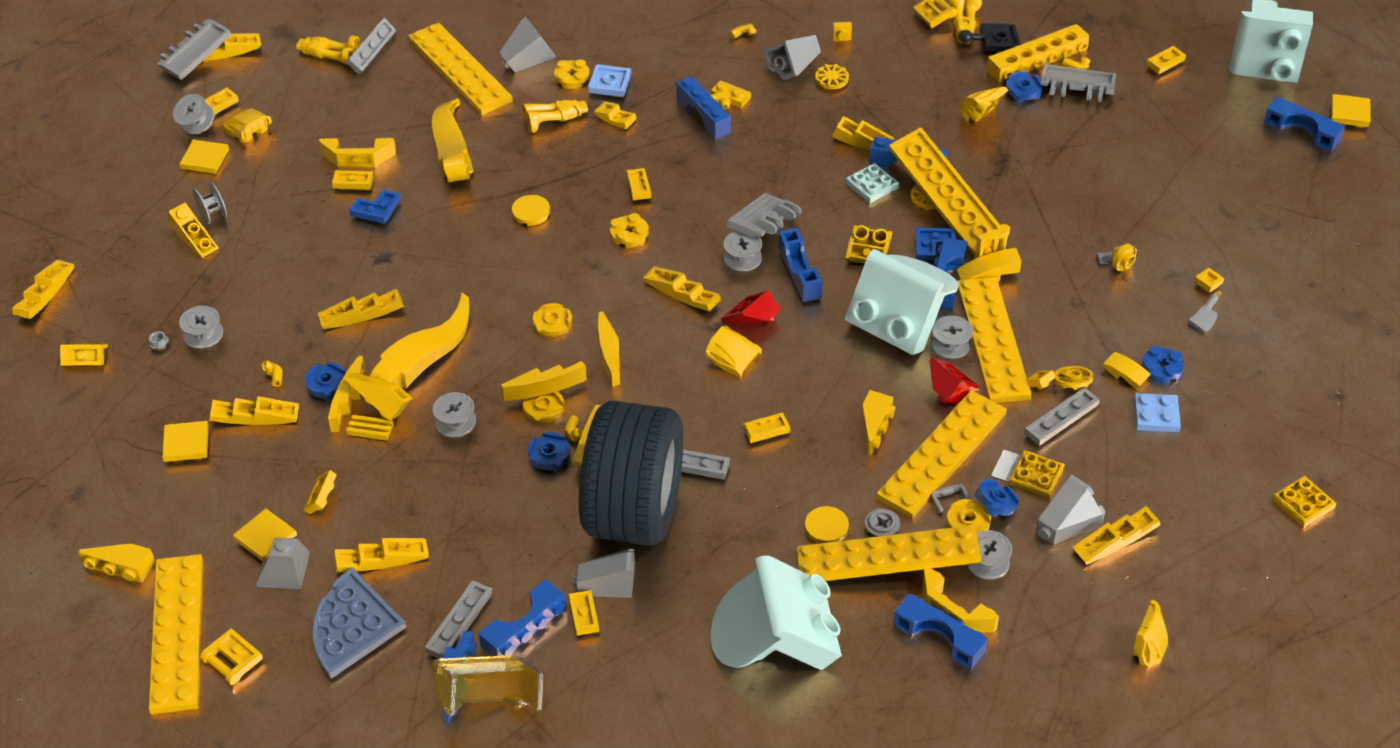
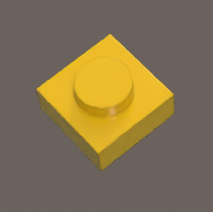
[833,22,852,41]
[1194,267,1224,293]
[1026,370,1056,389]

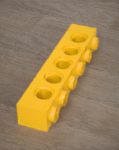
[987,24,1089,83]

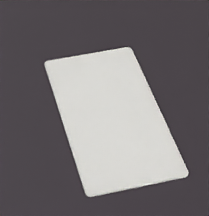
[991,450,1021,482]

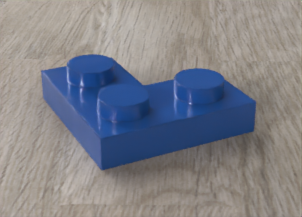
[349,190,401,224]
[916,227,955,261]

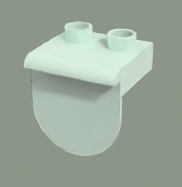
[1228,0,1313,83]
[844,249,959,355]
[711,556,842,670]

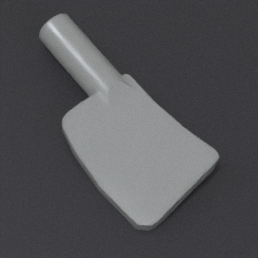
[1188,294,1218,333]

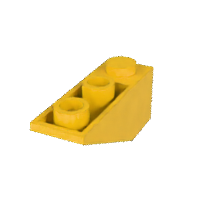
[167,203,218,258]
[344,372,413,420]
[862,390,896,455]
[78,543,155,583]

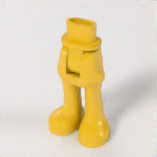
[949,0,982,44]
[296,35,360,65]
[522,99,588,133]

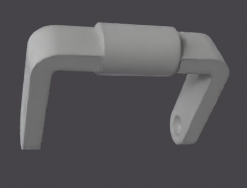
[931,484,971,514]

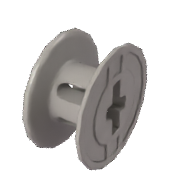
[173,94,215,135]
[193,182,227,225]
[723,231,762,271]
[179,306,223,349]
[931,315,973,359]
[432,392,476,437]
[966,530,1012,579]

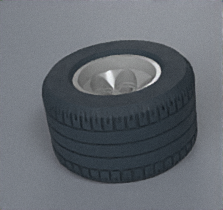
[578,400,683,546]

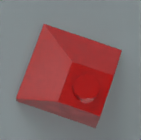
[720,290,781,324]
[930,358,980,404]

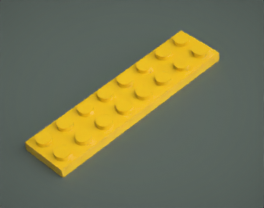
[408,23,513,115]
[889,127,1008,257]
[957,277,1032,403]
[876,390,1007,519]
[797,525,981,581]
[149,554,203,714]

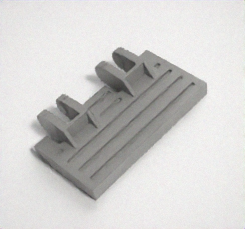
[157,19,232,80]
[1041,64,1116,102]
[726,193,802,237]

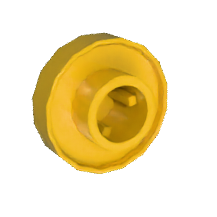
[1111,243,1137,272]

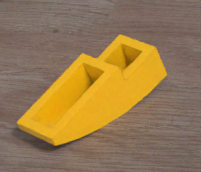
[832,116,894,150]
[956,248,1021,281]

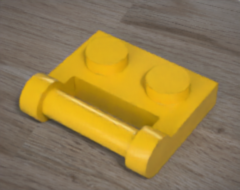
[913,0,958,28]
[975,224,1010,259]
[200,628,263,685]

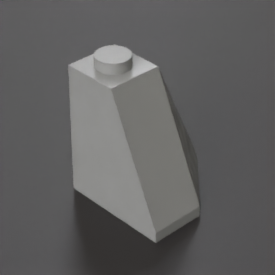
[499,16,556,72]
[762,35,821,80]
[1036,475,1106,545]
[256,537,310,590]
[573,548,635,598]

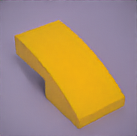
[594,101,636,129]
[1102,352,1151,389]

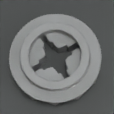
[865,509,900,537]

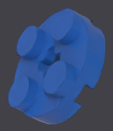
[1006,71,1043,102]
[1141,345,1184,383]
[305,362,346,401]
[527,432,571,471]
[974,479,1019,516]

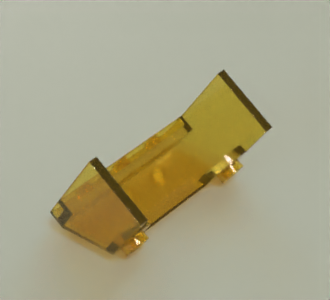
[432,656,544,716]

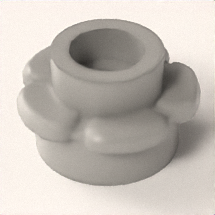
[148,331,169,350]

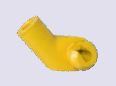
[729,24,756,39]
[1062,57,1090,69]
[261,360,282,387]
[564,415,583,442]

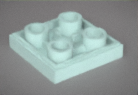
[845,163,899,203]

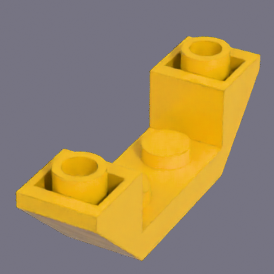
[319,138,396,168]
[922,568,999,632]

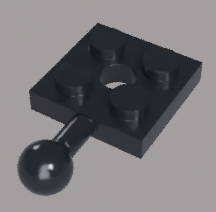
[959,23,1021,52]

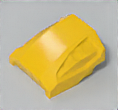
[959,87,1008,122]
[221,108,272,142]
[846,225,892,264]
[705,326,762,378]
[1132,600,1168,668]

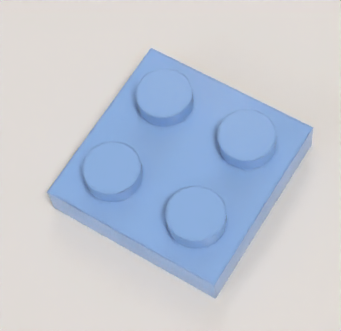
[588,64,631,97]
[1134,393,1181,432]

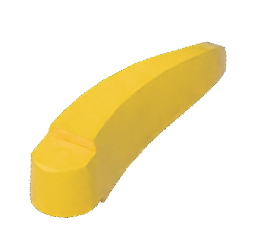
[432,98,474,182]
[370,293,469,389]

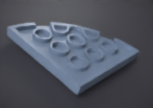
[313,568,406,679]

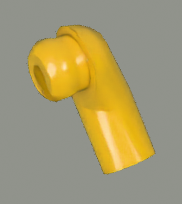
[711,92,731,110]

